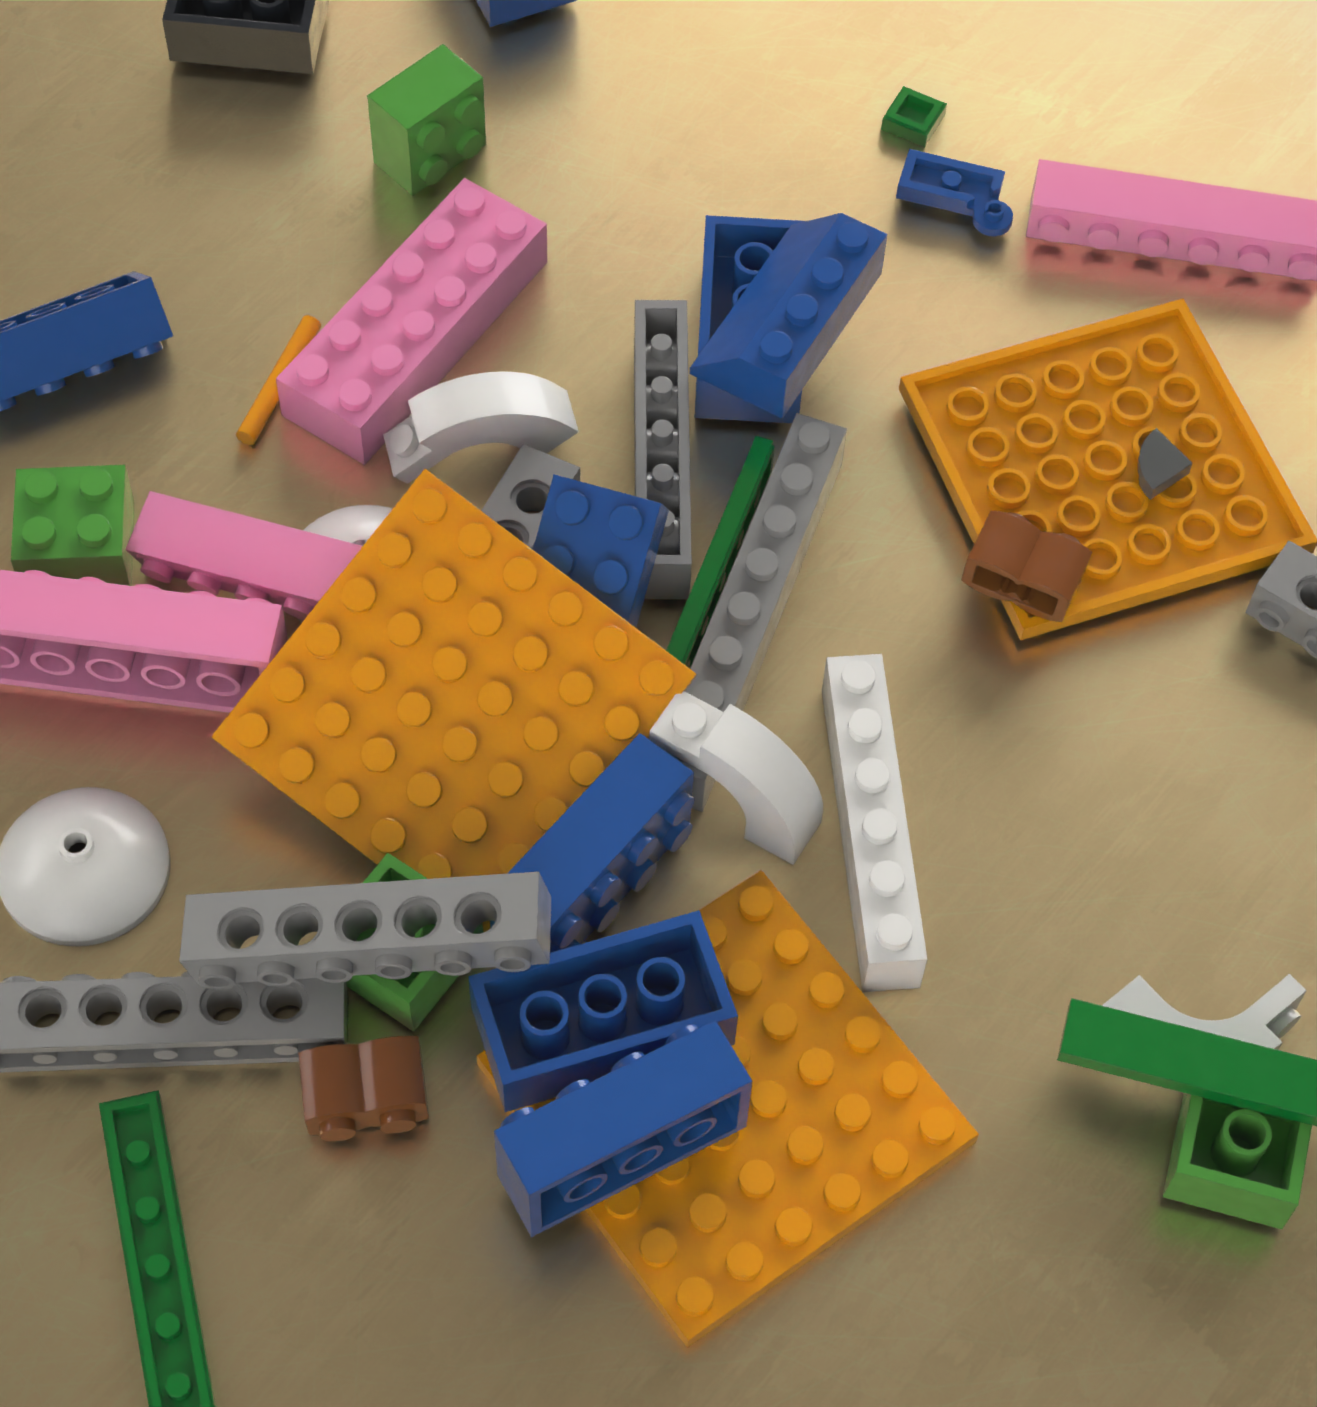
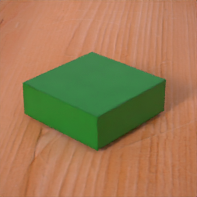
[881,86,947,148]

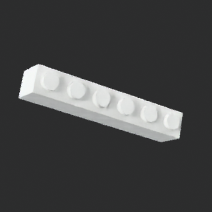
[822,654,927,992]

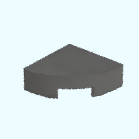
[1137,428,1192,500]

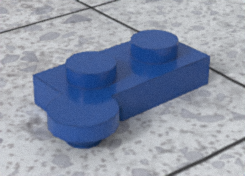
[896,149,1013,237]

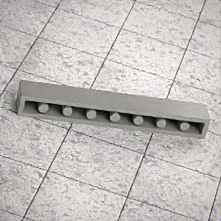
[667,413,847,812]

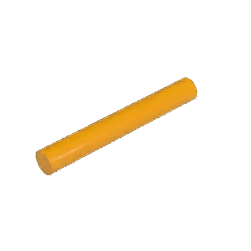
[236,315,321,445]

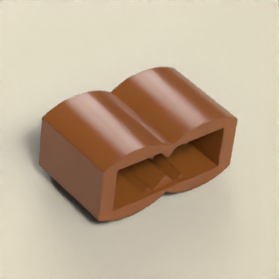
[961,511,1092,622]
[298,1036,429,1142]

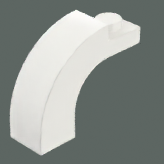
[383,372,579,484]
[649,691,823,865]
[1102,974,1307,1050]

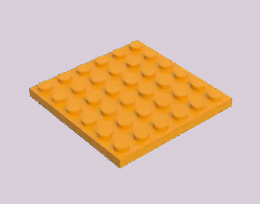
[899,298,1317,641]
[211,469,697,932]
[476,870,979,1348]

